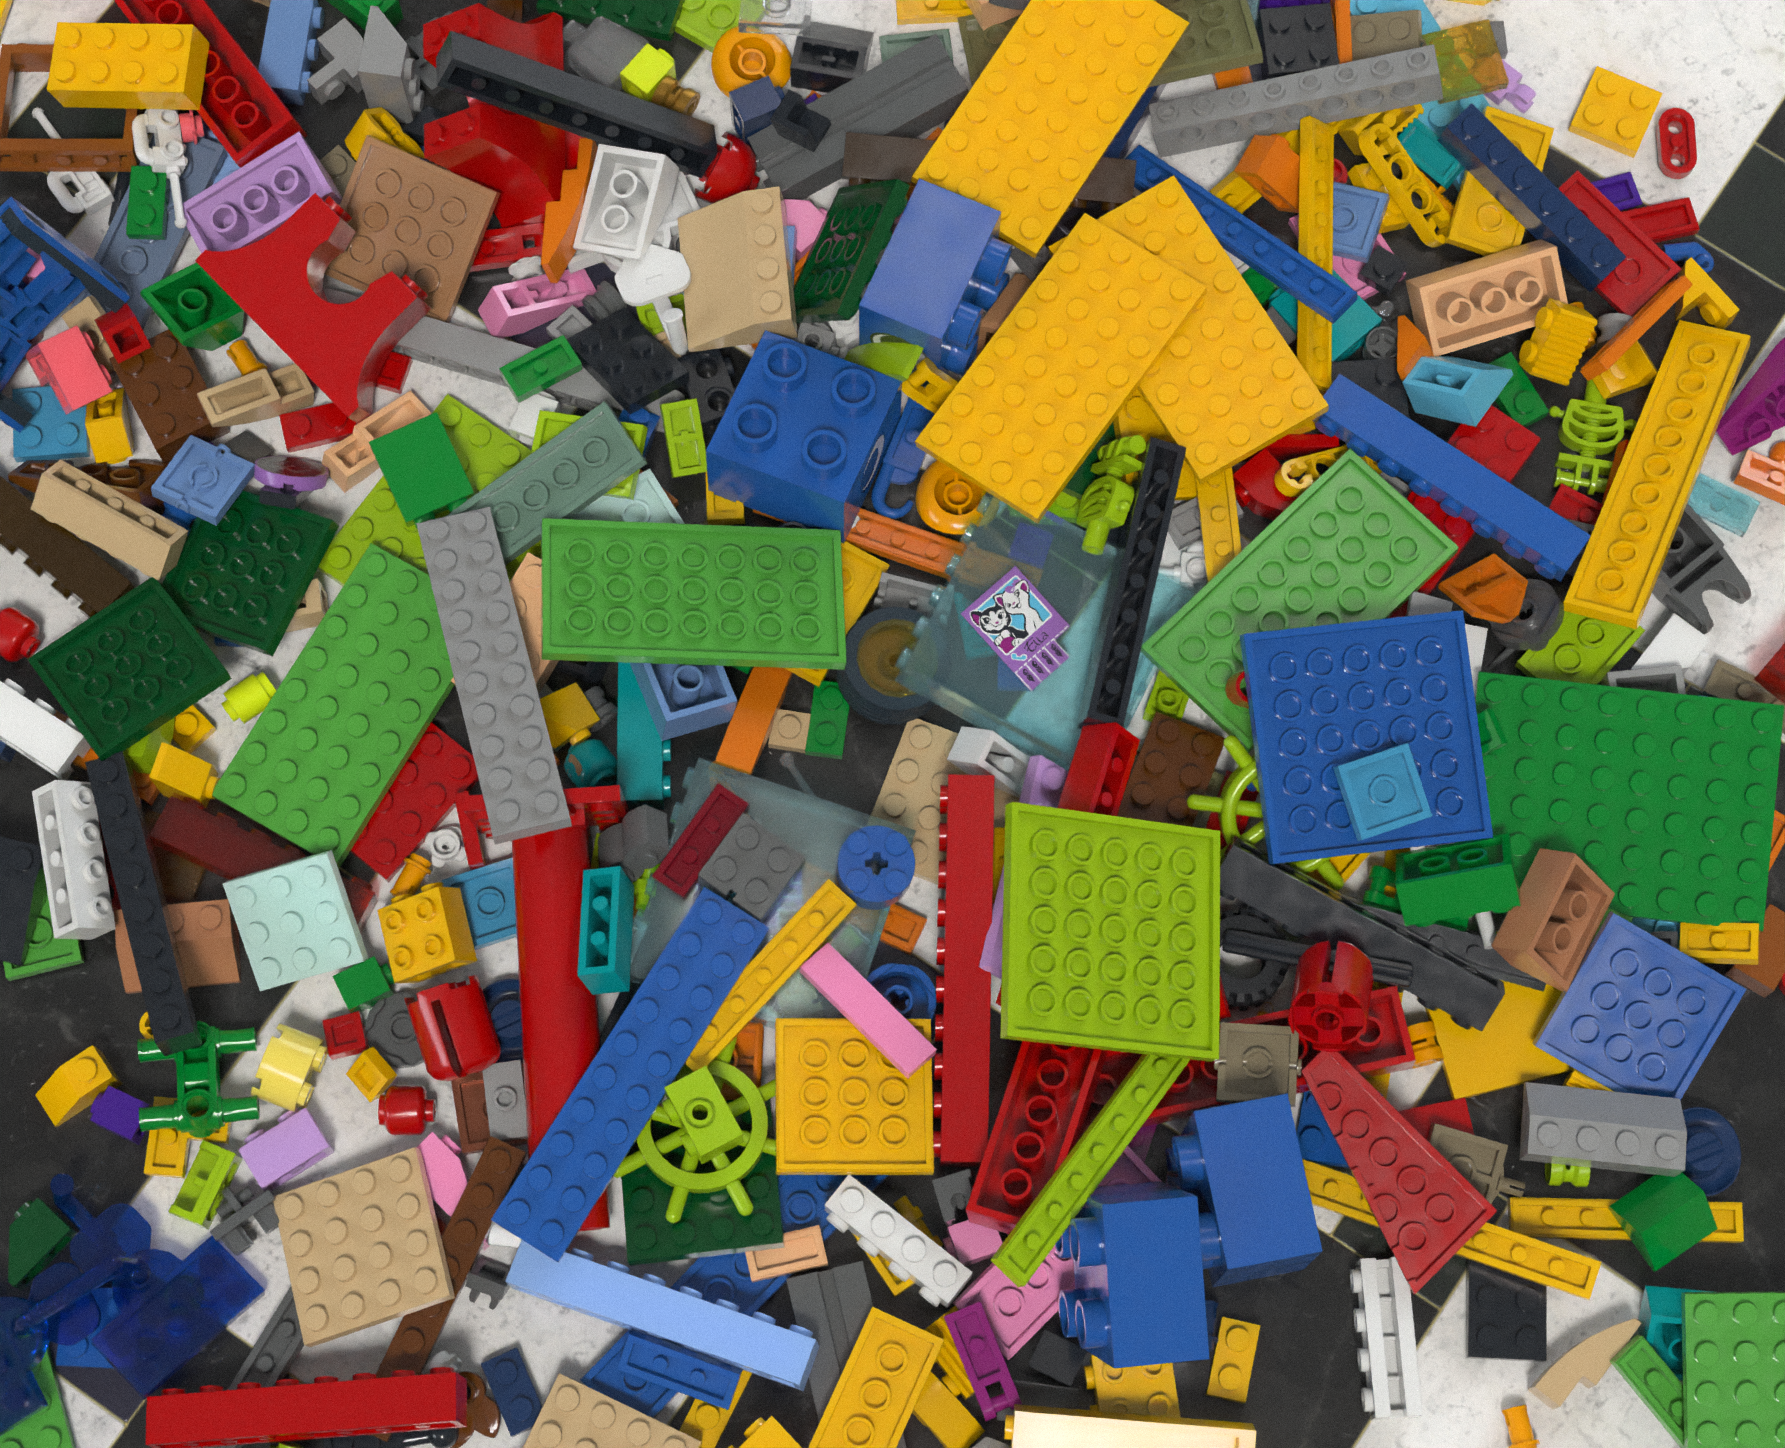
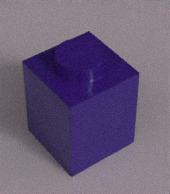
[90,1085,152,1145]

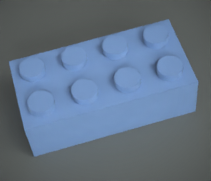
[630,663,737,741]

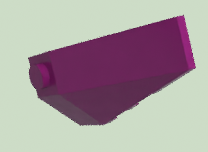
[1715,338,1785,456]

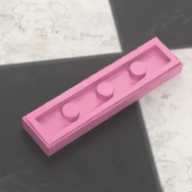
[799,943,937,1079]

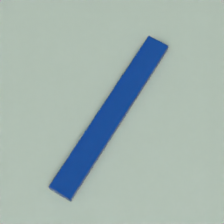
[1125,145,1358,324]

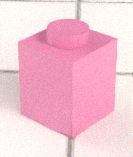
[942,1220,1002,1266]

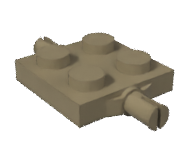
[1427,1123,1525,1205]

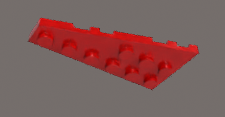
[1301,1050,1497,1295]

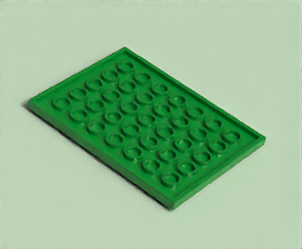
[1475,672,1784,933]

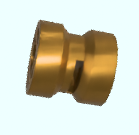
[651,75,700,117]

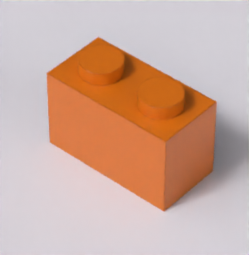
[1234,134,1300,213]

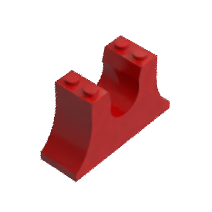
[423,3,566,228]
[195,193,431,423]

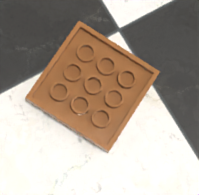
[325,135,500,323]

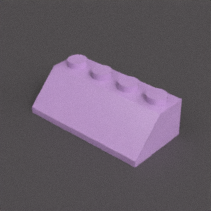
[182,132,342,254]

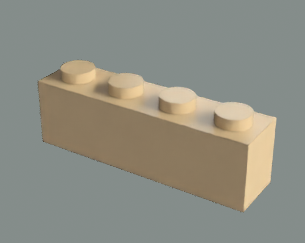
[31,460,188,581]

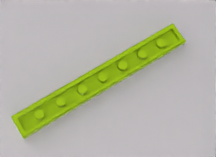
[991,1054,1190,1287]

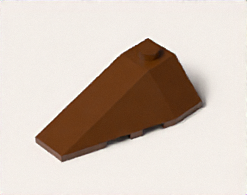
[8,460,169,515]

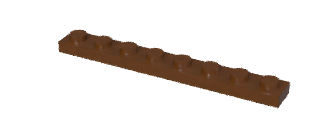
[373,1136,527,1442]

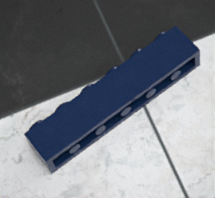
[1437,103,1626,292]

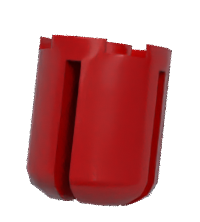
[1288,941,1374,1052]
[404,975,501,1082]

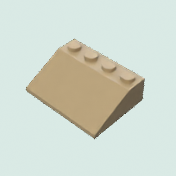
[678,186,798,352]

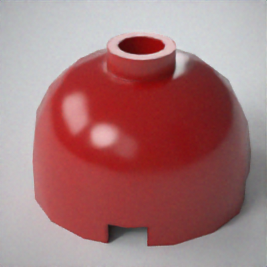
[694,132,760,204]

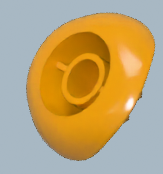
[711,25,792,97]
[915,460,1000,535]

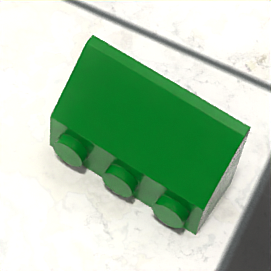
[1395,833,1521,927]

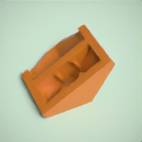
[1397,315,1434,382]
[1438,553,1528,624]

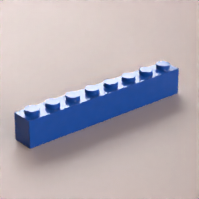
[1312,373,1591,582]

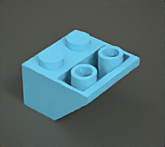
[1402,356,1513,427]

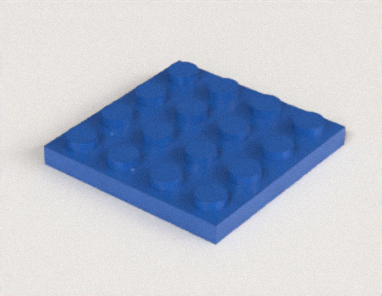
[1532,911,1747,1100]

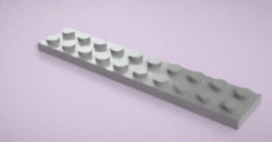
[416,507,572,844]

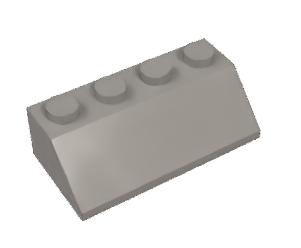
[1519,1082,1687,1177]

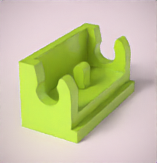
[659,398,707,478]
[169,1140,242,1230]

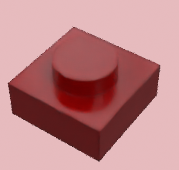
[322,1011,369,1061]

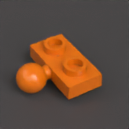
[1733,441,1785,505]

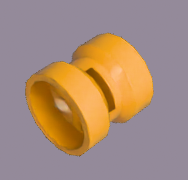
[1407,1021,1444,1069]

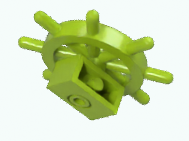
[614,1036,776,1223]

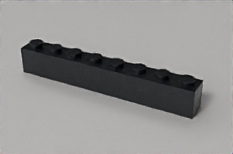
[436,31,718,178]
[1076,437,1186,729]
[85,752,203,1056]
[1220,836,1505,1032]

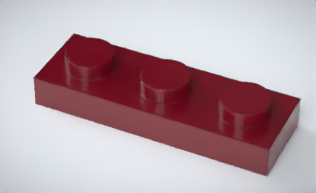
[652,783,751,901]

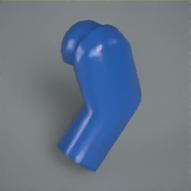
[1661,242,1714,273]

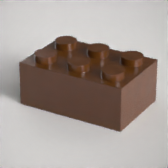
[109,329,230,463]

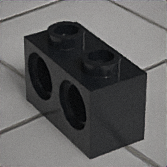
[677,348,736,436]

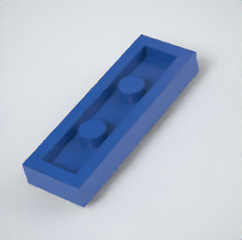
[617,1329,743,1410]

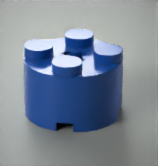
[836,825,915,910]
[866,963,937,1026]

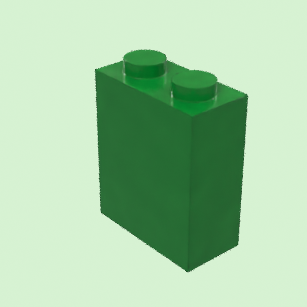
[369,412,475,529]

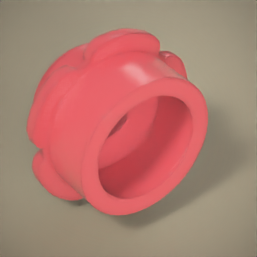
[179,110,204,145]

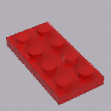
[1558,170,1681,317]
[350,722,479,883]

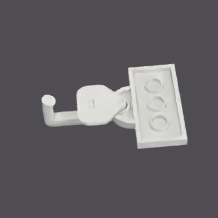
[567,171,700,356]

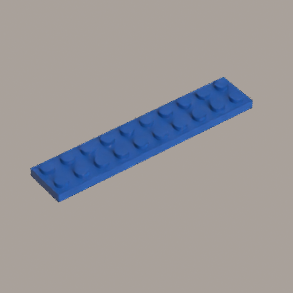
[491,887,770,1263]
[580,1175,889,1418]

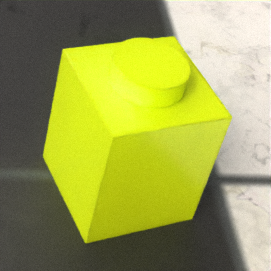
[620,43,677,102]

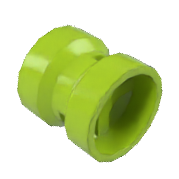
[1545,1163,1590,1187]

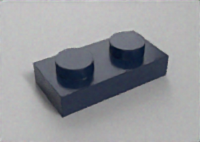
[481,1347,543,1438]

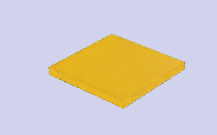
[1425,932,1574,1100]
[775,1018,934,1175]

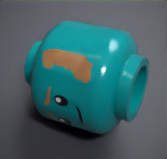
[564,739,617,788]

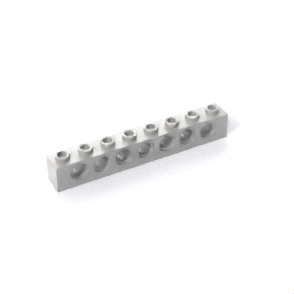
[1149,44,1443,158]

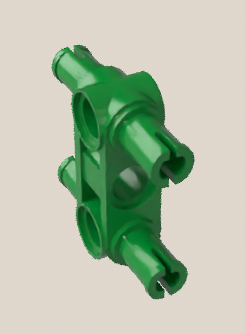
[137,1021,260,1138]

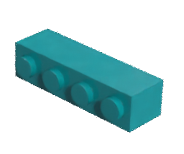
[617,662,672,809]

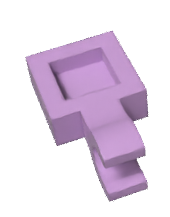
[1473,54,1536,113]

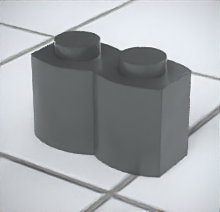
[597,805,669,883]

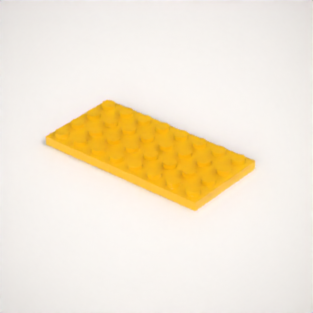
[911,0,1189,259]
[1048,175,1329,484]
[915,213,1207,524]

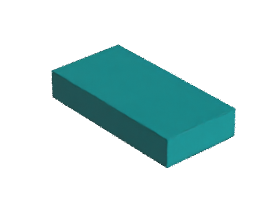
[1397,119,1465,189]

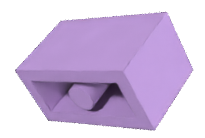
[238,1108,334,1192]

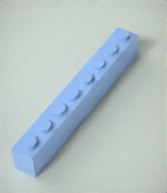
[505,1240,820,1391]

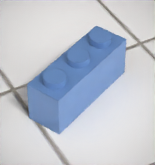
[258,0,324,105]

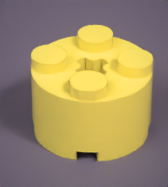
[251,1023,328,1112]

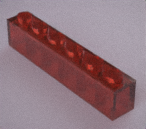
[150,796,378,934]

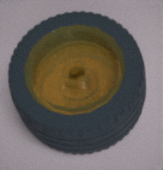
[836,606,951,725]

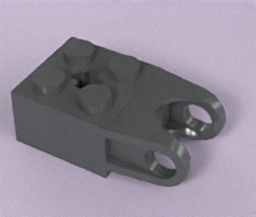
[1652,503,1751,634]

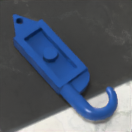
[871,398,935,519]

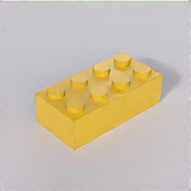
[47,22,209,110]

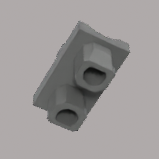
[210,1186,279,1256]

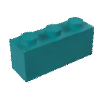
[577,866,634,995]

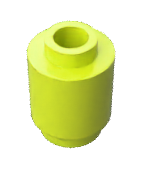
[221,671,276,724]

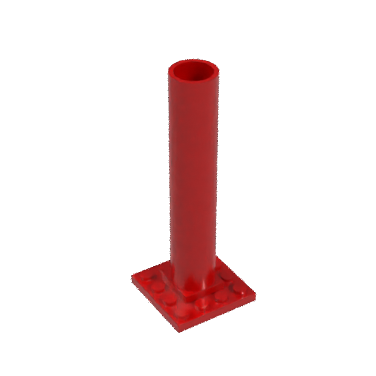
[463,785,629,1232]

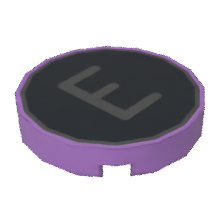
[254,456,329,491]

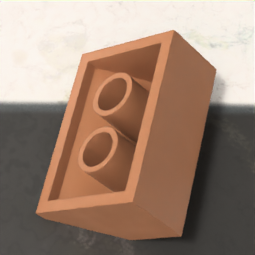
[1491,848,1615,992]
[114,899,241,994]

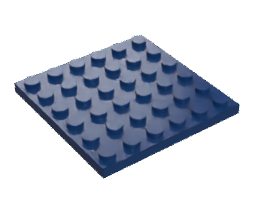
[1239,610,1493,864]

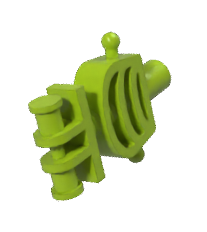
[1549,379,1637,495]
[1076,435,1146,555]

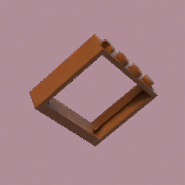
[0,43,146,172]

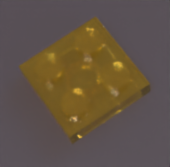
[1421,19,1509,104]

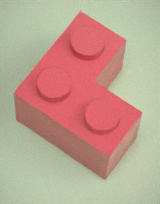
[25,325,112,415]

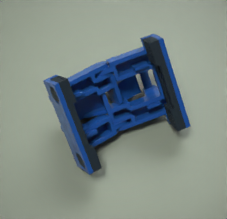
[0,196,130,433]

